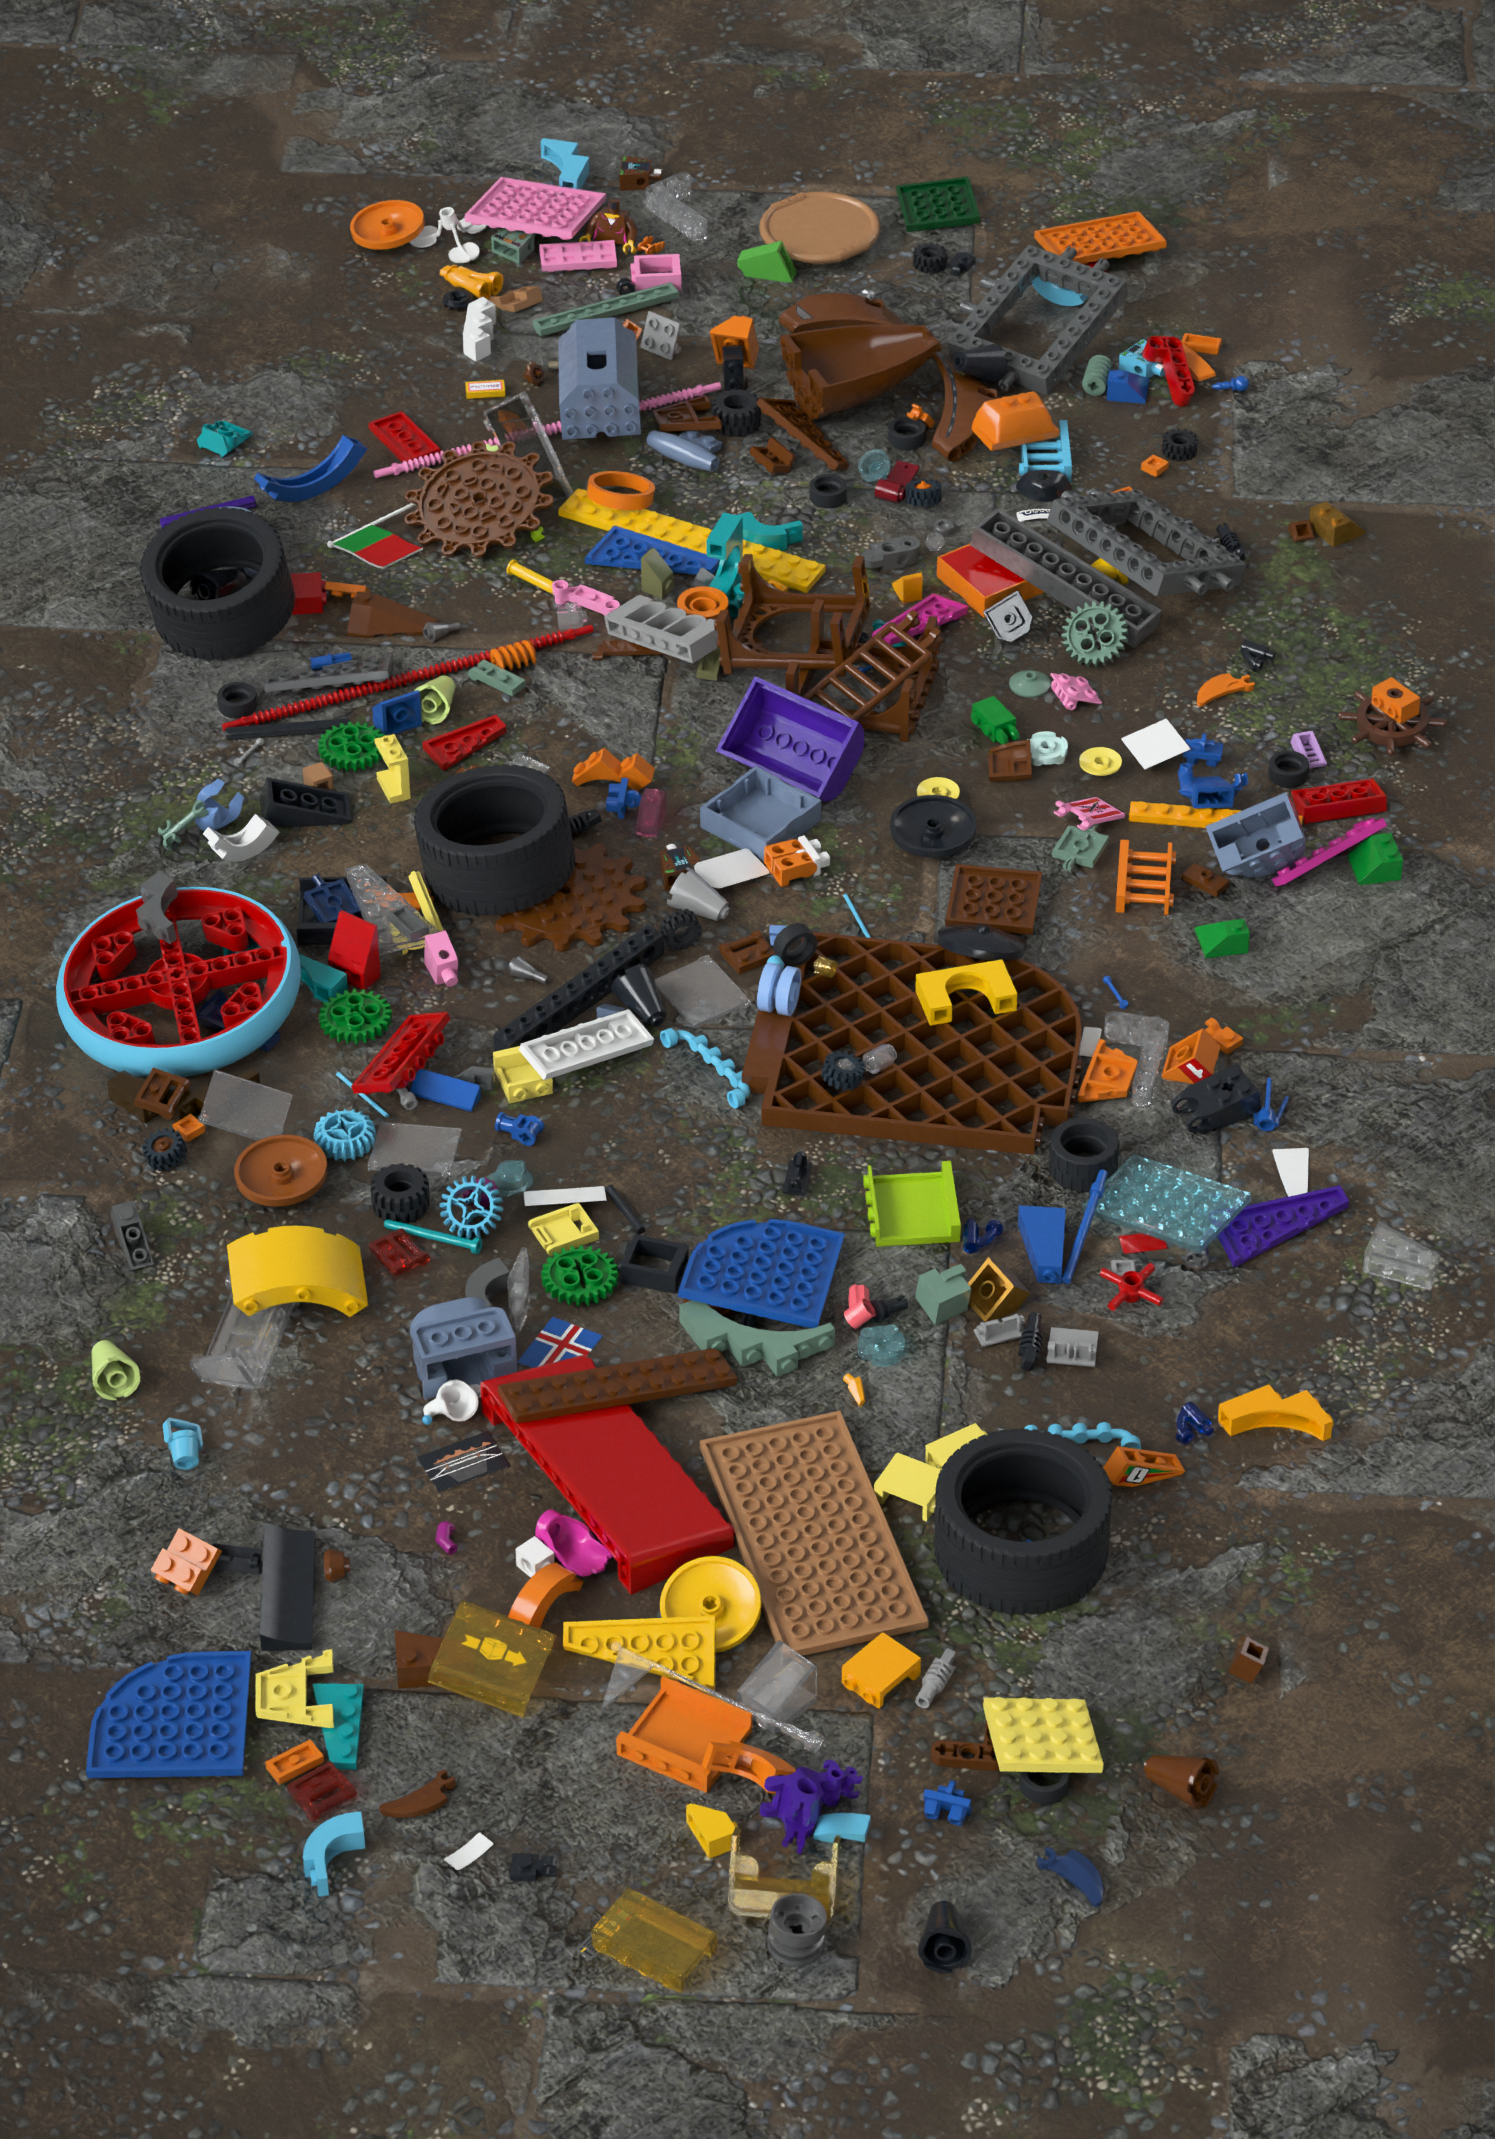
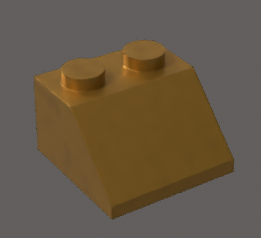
[1309,501,1365,547]
[968,1257,1030,1322]

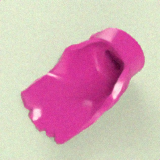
[535,1509,613,1576]

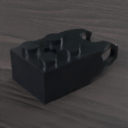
[1171,1064,1261,1133]

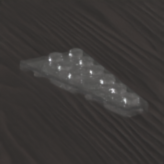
[345,864,440,955]

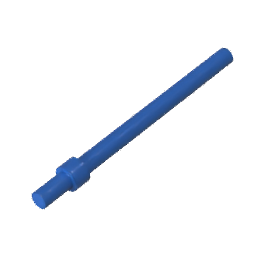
[1062,1170,1108,1284]

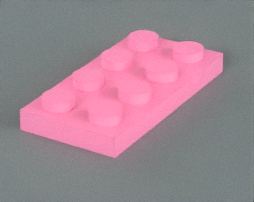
[539,240,617,272]

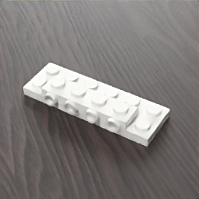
[519,1009,654,1080]

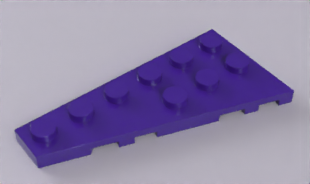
[1209,1185,1349,1267]

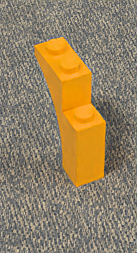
[1218,1384,1334,1441]

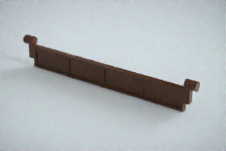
[592,637,768,661]

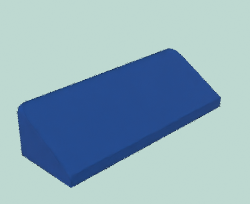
[410,1069,481,1112]

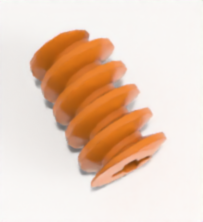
[490,640,536,671]

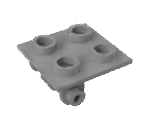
[640,311,681,360]
[1047,1327,1099,1367]

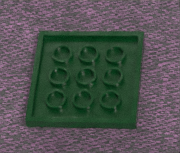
[896,176,980,232]

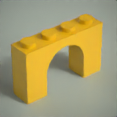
[916,959,1017,1026]

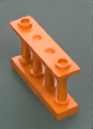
[1116,840,1176,915]

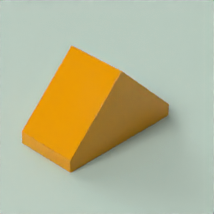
[892,572,923,604]

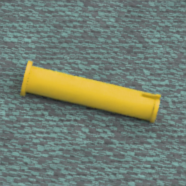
[507,560,555,596]

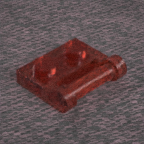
[369,1228,430,1277]
[287,1761,357,1822]

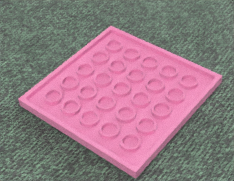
[465,177,606,240]

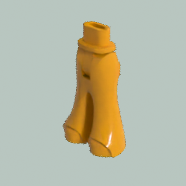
[440,265,503,300]

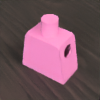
[424,930,458,987]

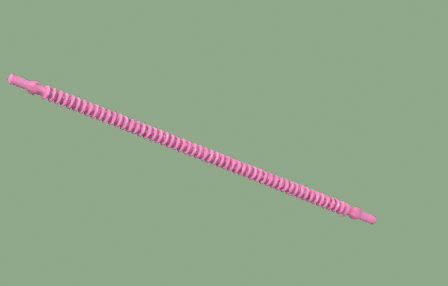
[374,382,721,478]

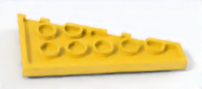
[563,1616,716,1690]

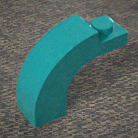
[738,512,803,551]

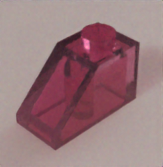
[635,788,667,838]

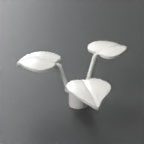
[409,207,487,263]

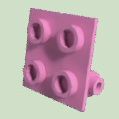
[1051,673,1102,710]

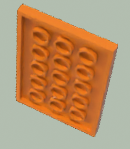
[1034,211,1167,265]

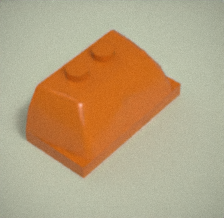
[972,391,1060,451]

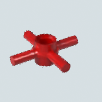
[1099,1263,1164,1311]

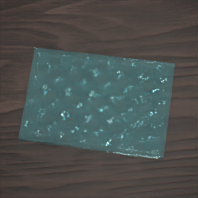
[1082,1154,1251,1253]

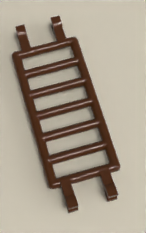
[802,609,943,721]

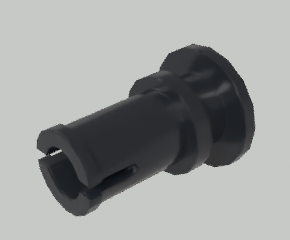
[870,1295,908,1323]

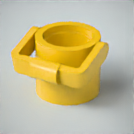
[1090,558,1129,585]

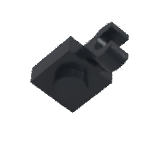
[950,252,976,276]
[509,1853,557,1882]

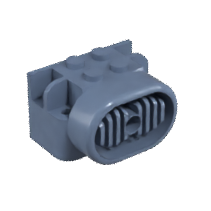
[1206,792,1306,878]
[410,1297,517,1400]

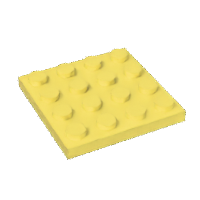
[983,1697,1104,1773]

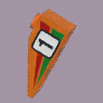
[1103,1446,1185,1487]

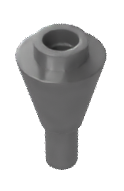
[423,622,461,642]
[508,955,549,984]

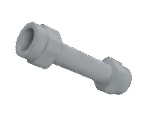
[395,1087,417,1110]

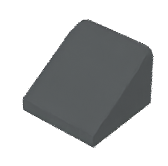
[695,568,715,587]

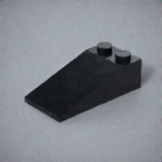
[260,777,352,828]

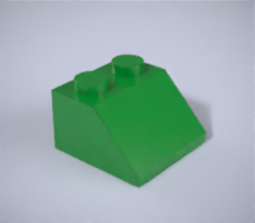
[1347,833,1403,885]

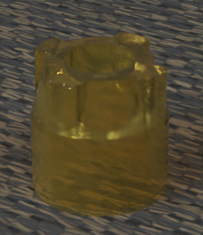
[814,956,838,978]

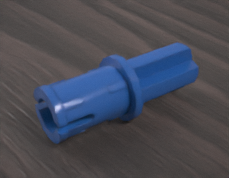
[310,652,352,671]

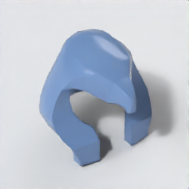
[195,778,244,831]

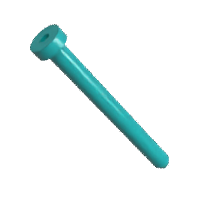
[384,1219,482,1254]

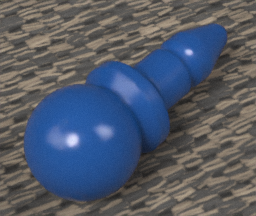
[1211,376,1249,391]

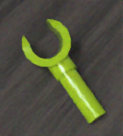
[531,526,545,542]

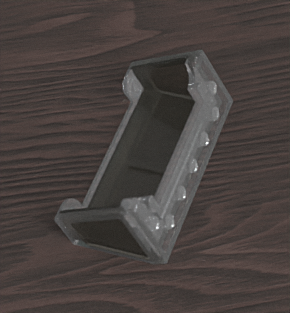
[483,391,574,502]

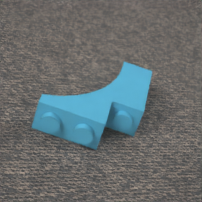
[541,138,590,189]

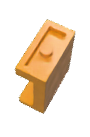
[842,1632,921,1709]

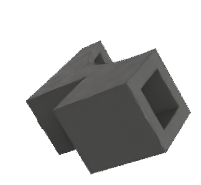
[136,871,178,944]

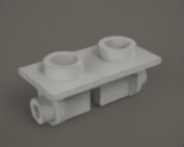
[974,1314,1025,1347]

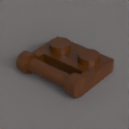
[719,930,775,974]
[134,1068,191,1120]

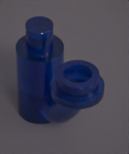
[963,1218,1003,1254]
[1175,1402,1214,1444]

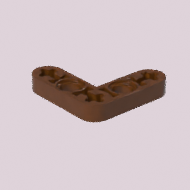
[931,1720,999,1771]

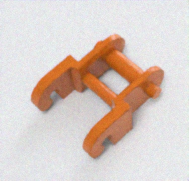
[637,236,665,255]

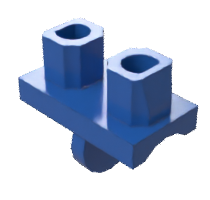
[1183,733,1224,767]
[606,778,642,819]
[923,1780,972,1826]

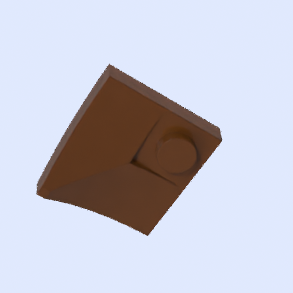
[988,740,1032,782]

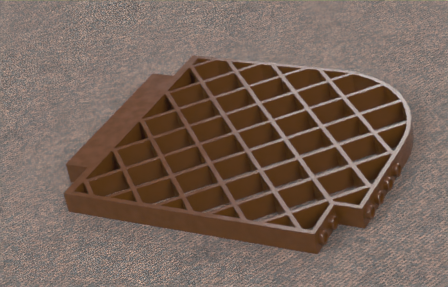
[742,932,1082,1155]

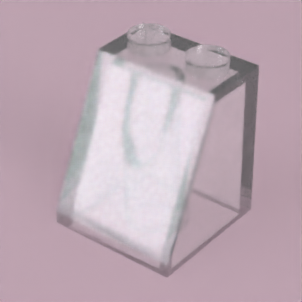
[737,1640,817,1735]

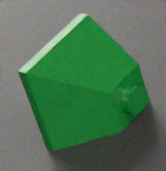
[1194,919,1250,959]

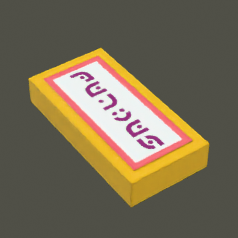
[465,380,505,399]

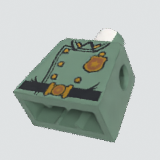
[491,229,536,264]

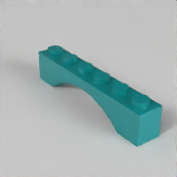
[223,935,348,1002]

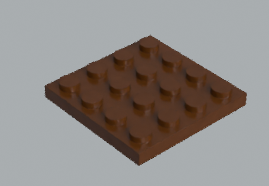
[945,864,1042,935]

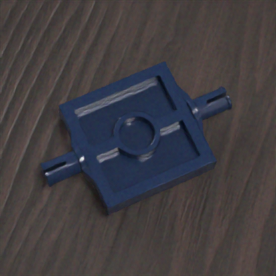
[303,873,364,923]

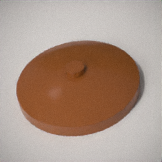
[234,1135,328,1207]

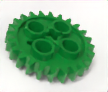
[318,721,385,772]
[319,989,392,1045]
[541,1245,618,1307]

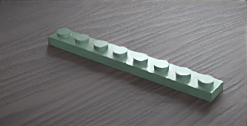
[533,282,679,336]

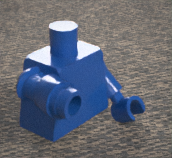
[1178,763,1249,808]

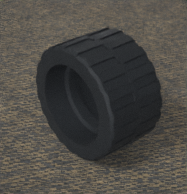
[1049,1118,1119,1192]

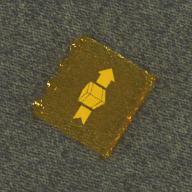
[427,1600,556,1717]

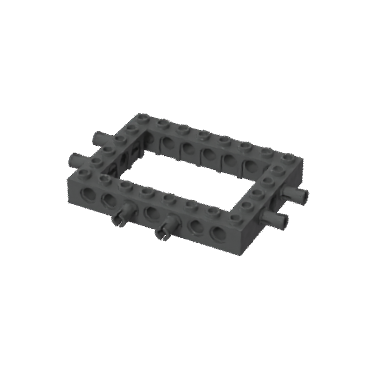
[947,244,1128,396]
[1047,487,1247,596]

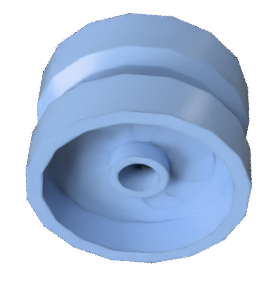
[757,962,801,1016]

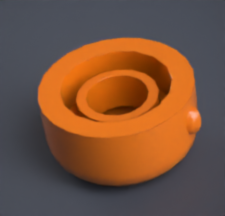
[677,586,729,621]

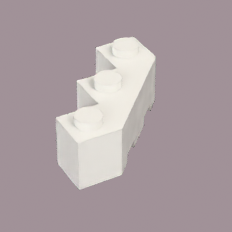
[463,297,496,362]

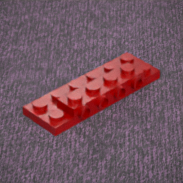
[351,1012,450,1095]

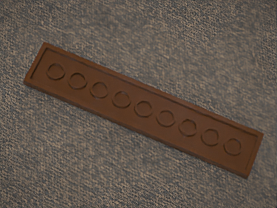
[497,1349,738,1424]

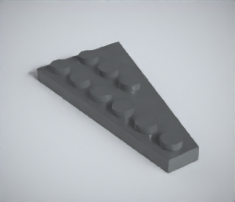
[264,652,394,694]

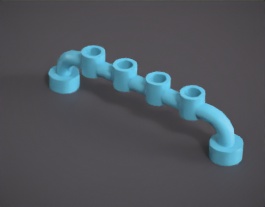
[660,1028,751,1109]
[1024,1422,1141,1449]

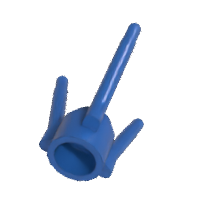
[1253,1077,1289,1131]

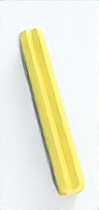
[409,871,444,933]

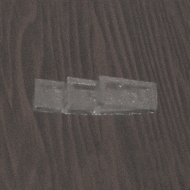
[507,1247,530,1333]

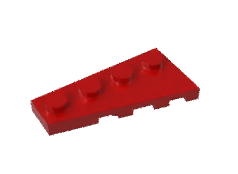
[422,715,507,771]

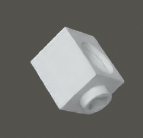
[516,1536,555,1578]

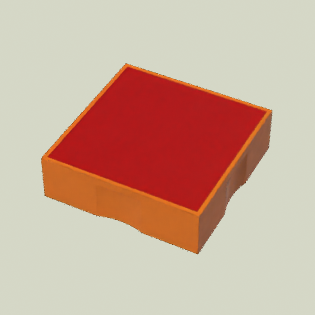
[937,544,1044,618]

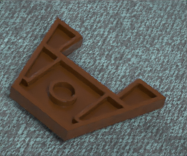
[653,395,721,433]

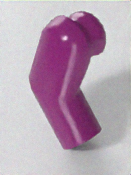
[435,1521,458,1555]

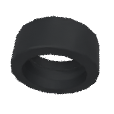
[888,417,926,450]
[809,474,847,508]
[217,682,258,718]
[1268,750,1309,788]
[773,923,818,967]
[1020,1772,1070,1805]

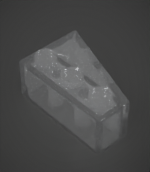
[1363,1221,1440,1290]

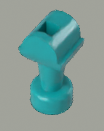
[728,583,744,618]

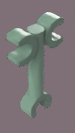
[158,800,209,851]

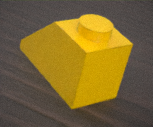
[686,1803,740,1859]

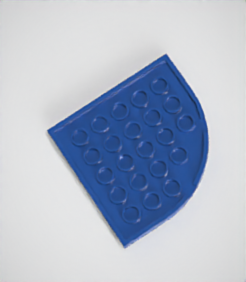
[678,1219,845,1328]
[86,1651,252,1778]

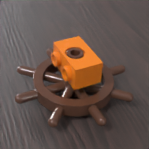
[1338,677,1448,756]

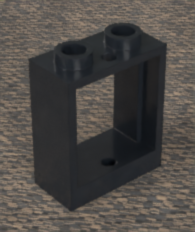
[618,1234,689,1294]

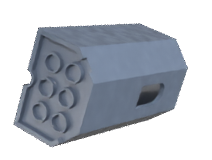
[558,317,641,440]

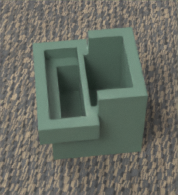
[915,1264,971,1325]

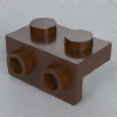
[749,437,796,474]

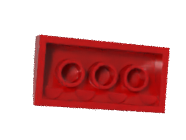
[1291,778,1386,824]

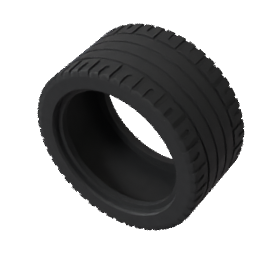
[140,507,295,660]
[414,764,576,915]
[934,1428,1112,1615]

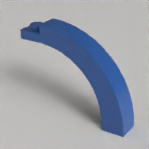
[254,435,368,502]

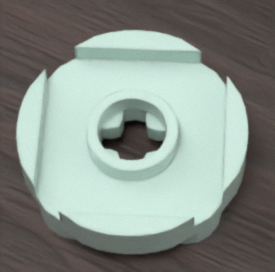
[1027,731,1068,766]

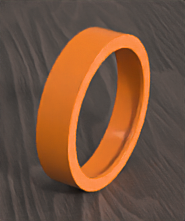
[587,471,655,510]

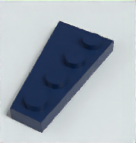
[196,990,281,1053]

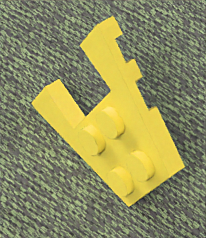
[256,1649,334,1728]

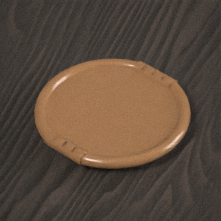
[759,192,881,264]

